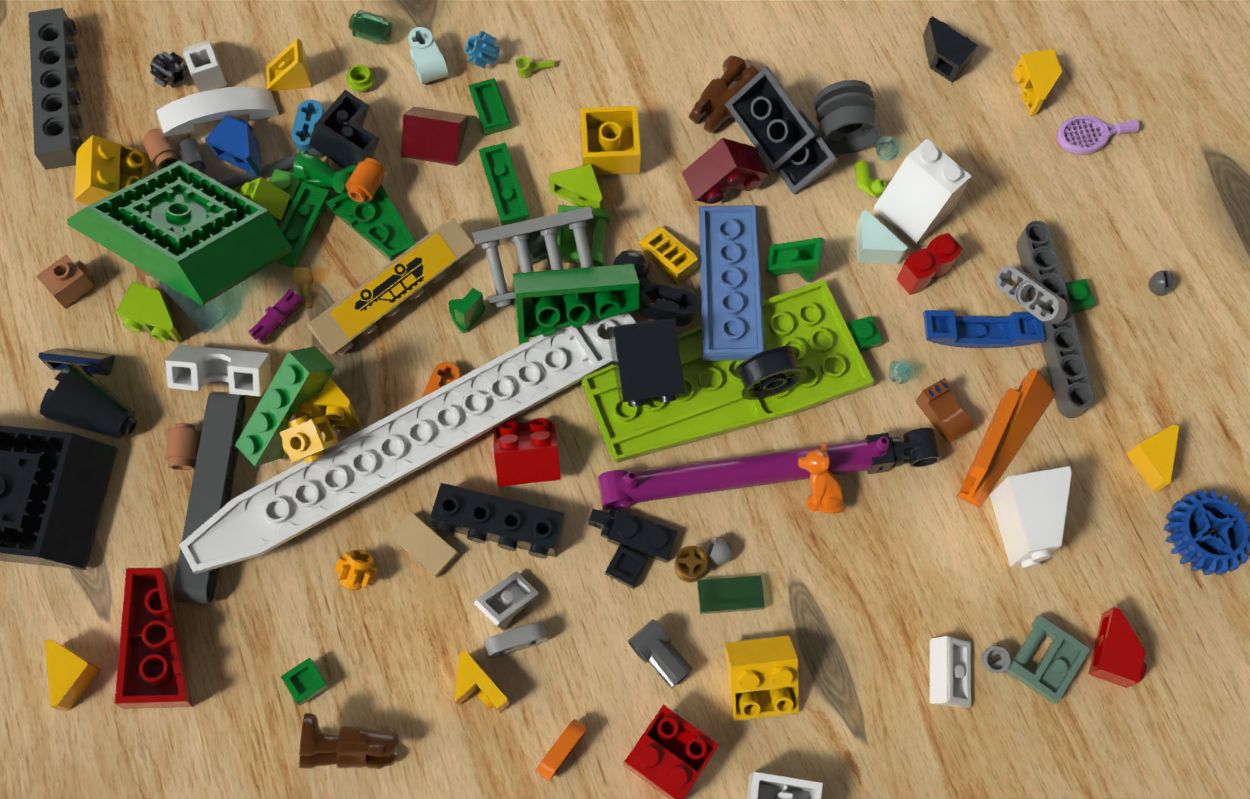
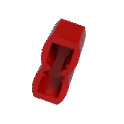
[896,233,963,295]

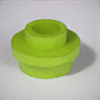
[346,64,375,92]

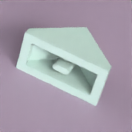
[856,209,908,264]

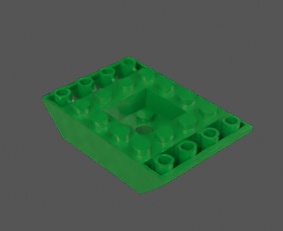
[67,160,291,306]

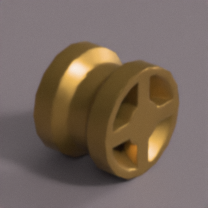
[674,546,708,583]

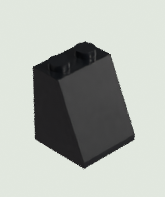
[607,318,685,407]

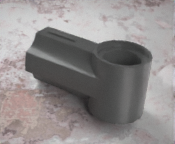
[628,619,693,689]

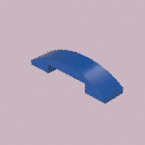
[923,310,1045,348]

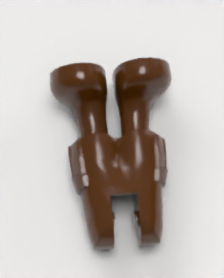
[689,55,759,133]
[299,713,398,769]

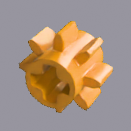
[334,550,378,590]

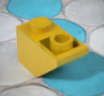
[1013,49,1062,116]

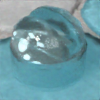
[875,136,899,161]
[889,360,915,384]

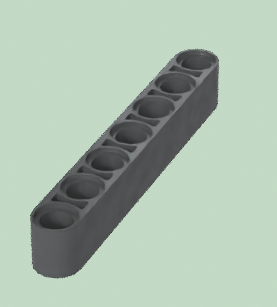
[1016,221,1095,418]
[173,391,246,604]

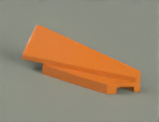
[957,368,1054,507]

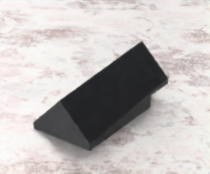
[725,66,838,194]

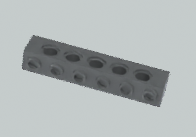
[29,8,83,170]

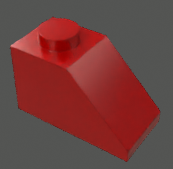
[1088,607,1147,688]

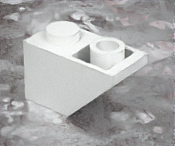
[183,39,227,92]

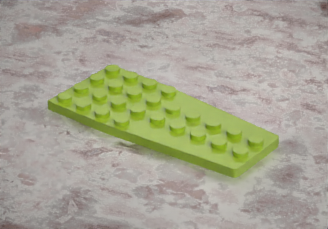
[582,279,874,463]

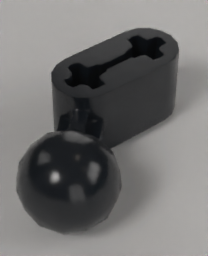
[613,249,697,326]

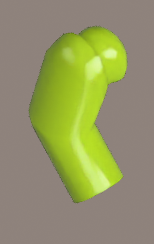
[854,161,887,198]

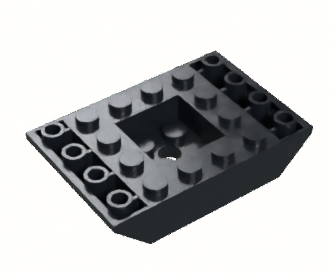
[0,425,117,570]

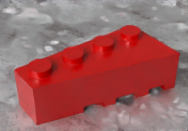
[115,568,193,709]

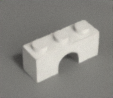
[165,345,271,397]

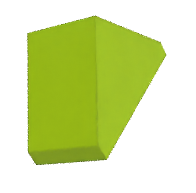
[549,164,603,209]

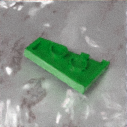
[325,184,416,261]

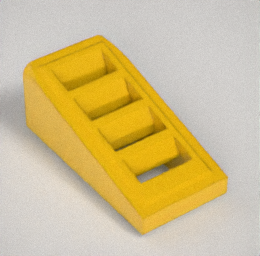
[638,226,699,284]

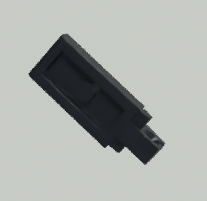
[588,509,678,563]

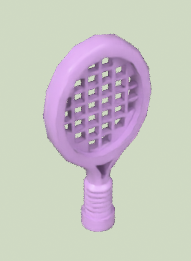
[1056,116,1139,155]

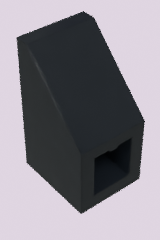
[923,16,978,83]

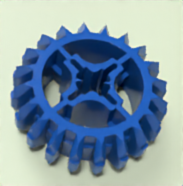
[1163,490,1250,576]

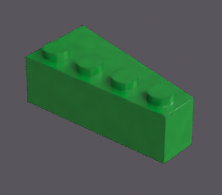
[513,264,639,344]

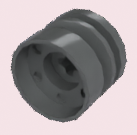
[814,80,881,155]

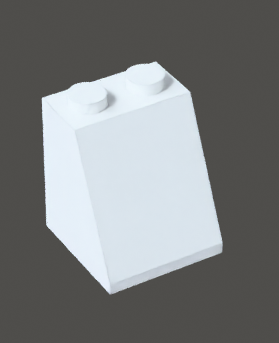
[873,139,971,246]
[990,466,1072,569]

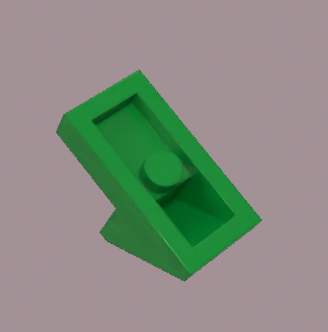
[766,237,825,282]

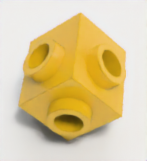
[279,415,338,464]

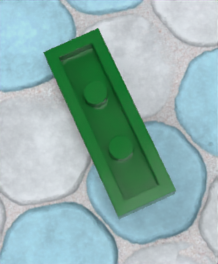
[478,142,530,226]
[275,182,331,269]

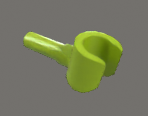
[515,56,555,78]

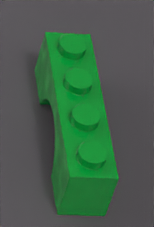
[235,346,336,466]

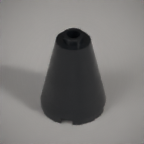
[40,362,137,439]

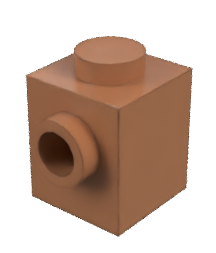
[36,254,94,309]

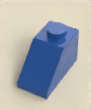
[205,115,262,177]

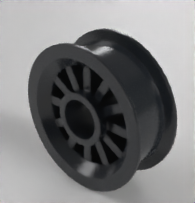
[734,346,807,400]

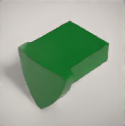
[448,288,485,333]

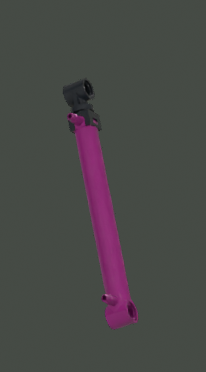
[598,428,941,510]

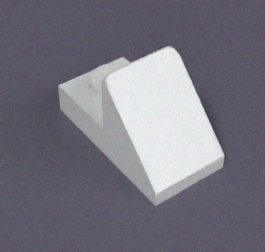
[474,571,539,630]

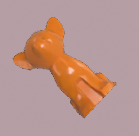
[798,442,846,513]

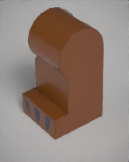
[915,378,973,442]

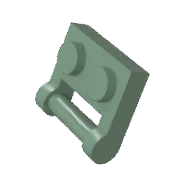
[1004,616,1090,704]

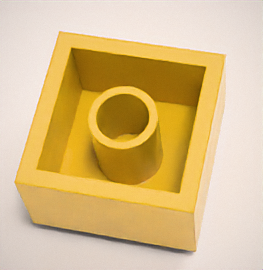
[580,106,641,175]

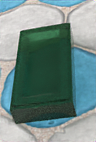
[697,576,765,614]

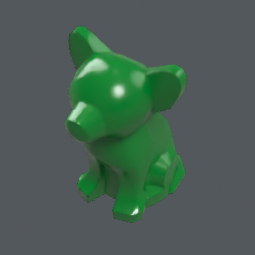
[293,150,357,194]

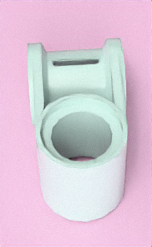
[408,27,448,84]

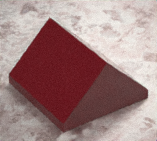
[401,107,469,166]

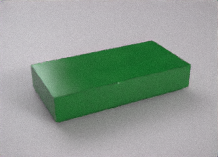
[468,78,512,136]

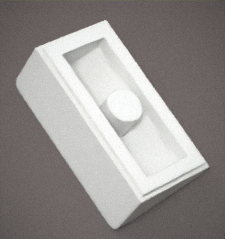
[930,636,971,708]

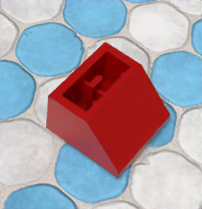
[493,418,561,487]
[623,704,719,799]

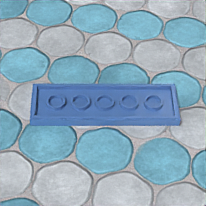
[699,205,764,361]

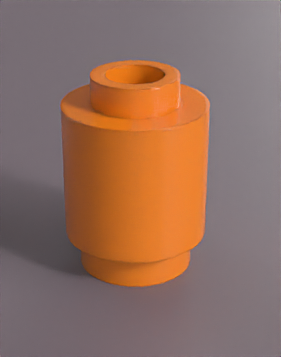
[345,158,385,203]

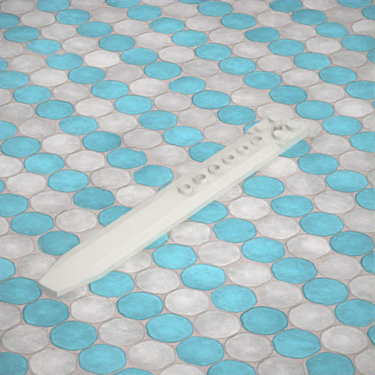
[179,312,635,574]

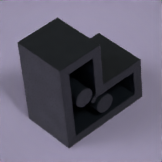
[309,90,380,168]

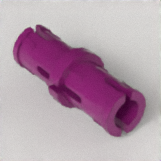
[248,289,304,345]

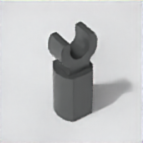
[178,138,206,174]

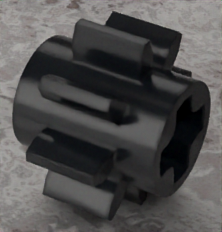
[150,51,187,88]

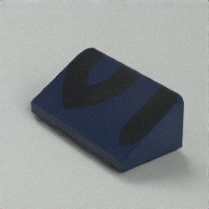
[38,348,115,376]

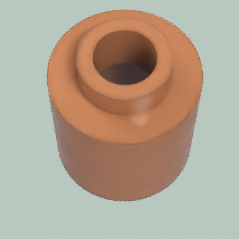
[142,128,181,170]
[165,423,201,470]

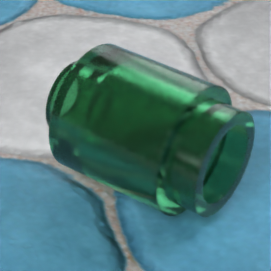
[349,10,392,45]

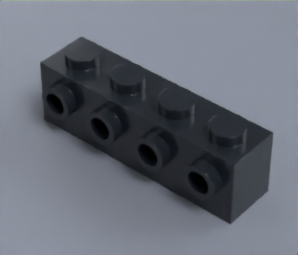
[430,483,565,559]

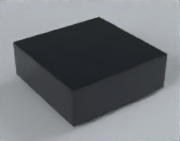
[605,545,648,589]

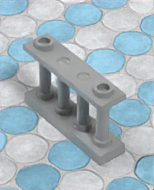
[472,206,593,307]

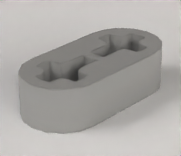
[484,622,549,658]

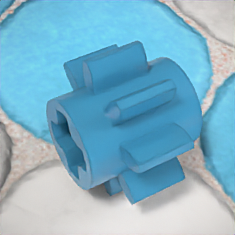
[465,31,500,69]

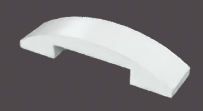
[156,87,279,136]

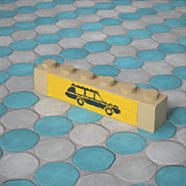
[306,218,475,355]

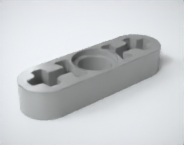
[995,266,1068,324]

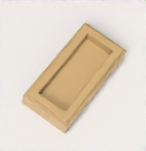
[389,512,458,578]

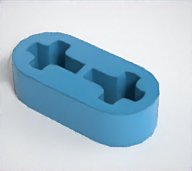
[292,99,324,151]

